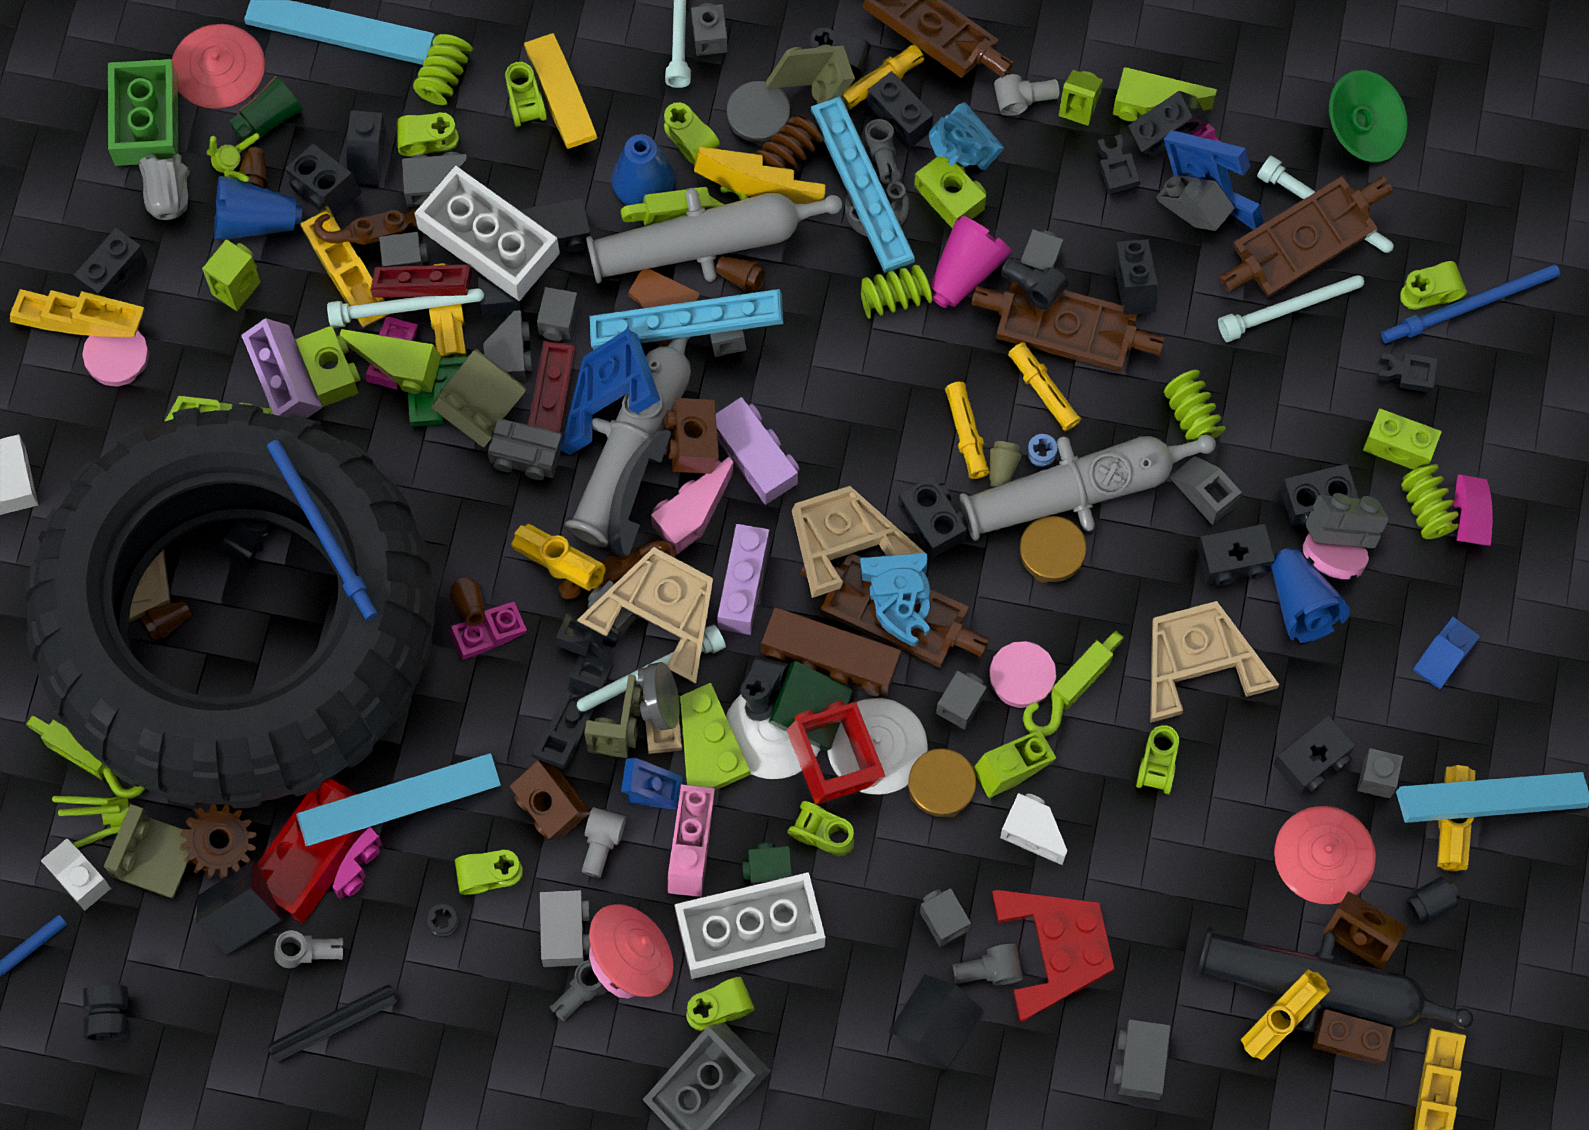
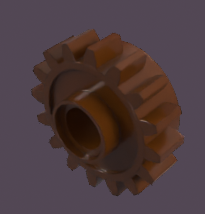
[180,804,256,879]

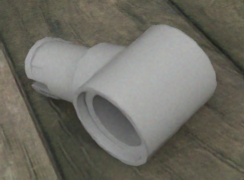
[994,74,1059,116]
[582,807,626,878]
[274,930,343,968]

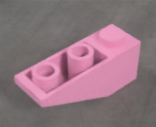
[651,457,734,555]
[668,785,715,897]

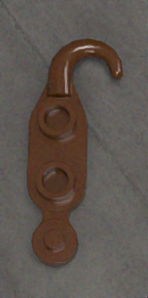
[313,207,419,245]
[559,541,676,599]

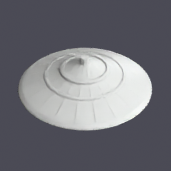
[726,695,820,779]
[827,698,928,795]

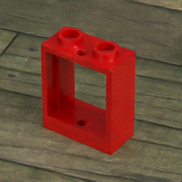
[786,701,886,805]

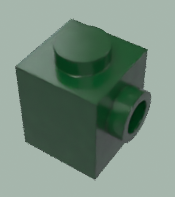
[742,843,792,886]

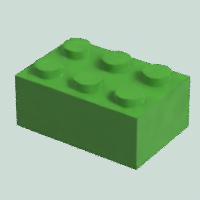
[108,59,179,166]

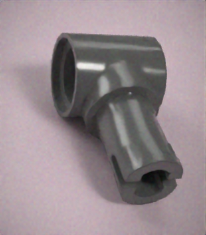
[865,119,901,184]
[952,944,1023,985]
[550,960,608,1022]

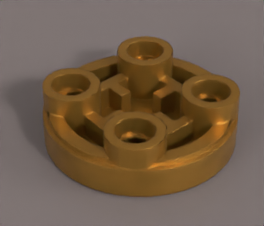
[1020,516,1086,583]
[908,749,976,817]

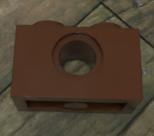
[665,398,719,474]
[509,760,591,839]
[1322,891,1408,970]
[1312,1009,1393,1066]

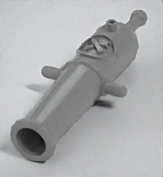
[586,188,842,283]
[565,337,691,548]
[959,434,1216,540]

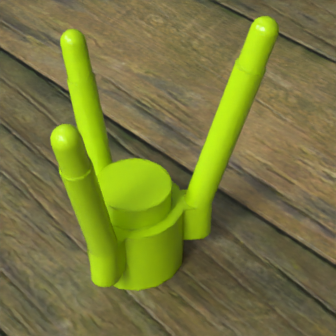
[207,133,260,182]
[52,796,130,848]

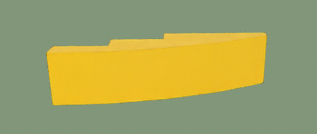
[524,33,597,149]
[694,147,825,204]
[300,211,389,328]
[10,289,145,337]
[1414,1028,1466,1130]

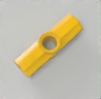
[429,263,466,359]
[511,524,606,591]
[1437,765,1475,872]
[1241,969,1330,1060]

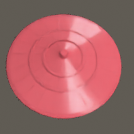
[172,24,265,109]
[1274,806,1376,904]
[589,904,674,997]

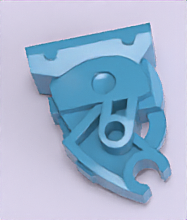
[929,102,1004,170]
[860,553,930,647]

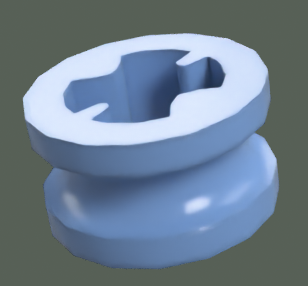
[1027,434,1058,467]

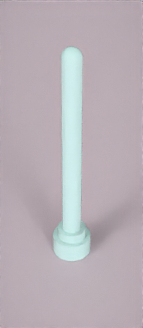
[665,0,691,88]
[1257,155,1393,253]
[1218,275,1364,342]
[327,289,484,328]
[577,624,726,711]

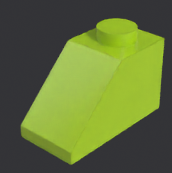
[1059,70,1103,126]

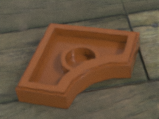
[628,269,701,347]

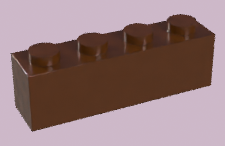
[761,607,901,696]

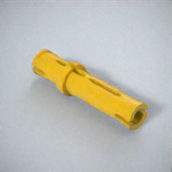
[841,44,924,111]
[1008,342,1081,431]
[945,382,990,479]

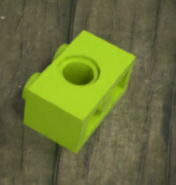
[914,156,986,229]
[202,239,261,311]
[295,326,360,407]
[1363,408,1442,470]

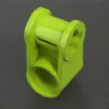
[505,62,547,127]
[664,102,720,165]
[396,112,459,156]
[1400,261,1467,310]
[1136,725,1179,794]
[788,801,855,857]
[455,850,523,895]
[686,977,755,1031]

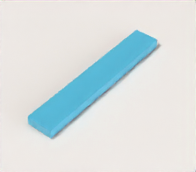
[244,0,435,65]
[811,96,915,273]
[590,289,784,350]
[296,753,501,846]
[1396,772,1589,823]

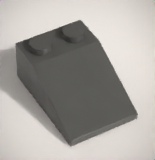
[643,1022,771,1130]

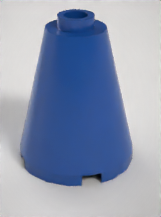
[611,134,675,206]
[214,176,302,240]
[1271,548,1350,643]

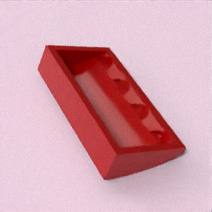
[257,778,373,924]

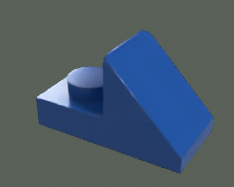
[1413,617,1480,690]
[621,758,683,810]

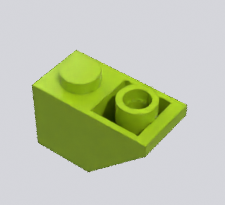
[973,730,1056,798]

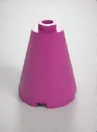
[930,216,1012,308]

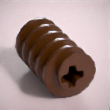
[754,114,824,170]

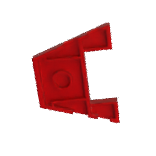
[992,890,1114,1023]

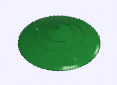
[1329,70,1408,162]

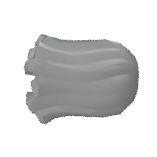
[139,154,189,220]

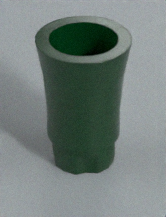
[228,75,304,141]

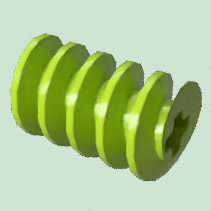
[413,34,473,105]
[861,264,932,319]
[1164,369,1226,443]
[1401,464,1459,539]

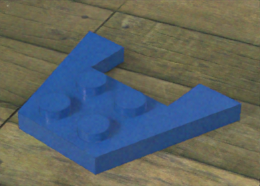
[1164,130,1264,230]
[560,329,660,455]

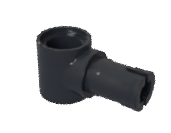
[1001,258,1068,311]

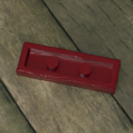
[370,265,472,298]
[528,341,576,433]

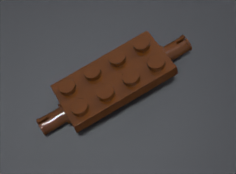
[862,0,1015,79]
[1219,175,1393,298]
[971,281,1165,372]
[800,553,990,668]

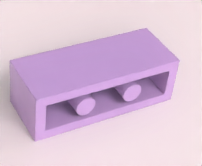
[242,318,322,418]
[716,397,799,505]
[717,524,769,635]

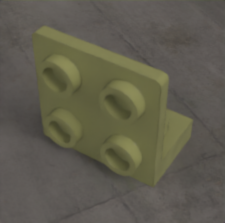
[765,45,855,104]
[431,349,526,448]
[584,674,643,758]
[104,804,189,898]

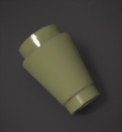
[989,441,1022,488]

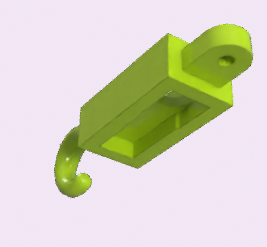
[620,186,749,226]
[1023,631,1124,737]
[26,716,146,799]

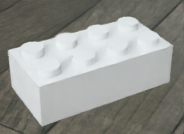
[415,166,560,301]
[675,872,825,979]

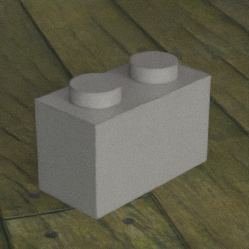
[540,890,591,967]

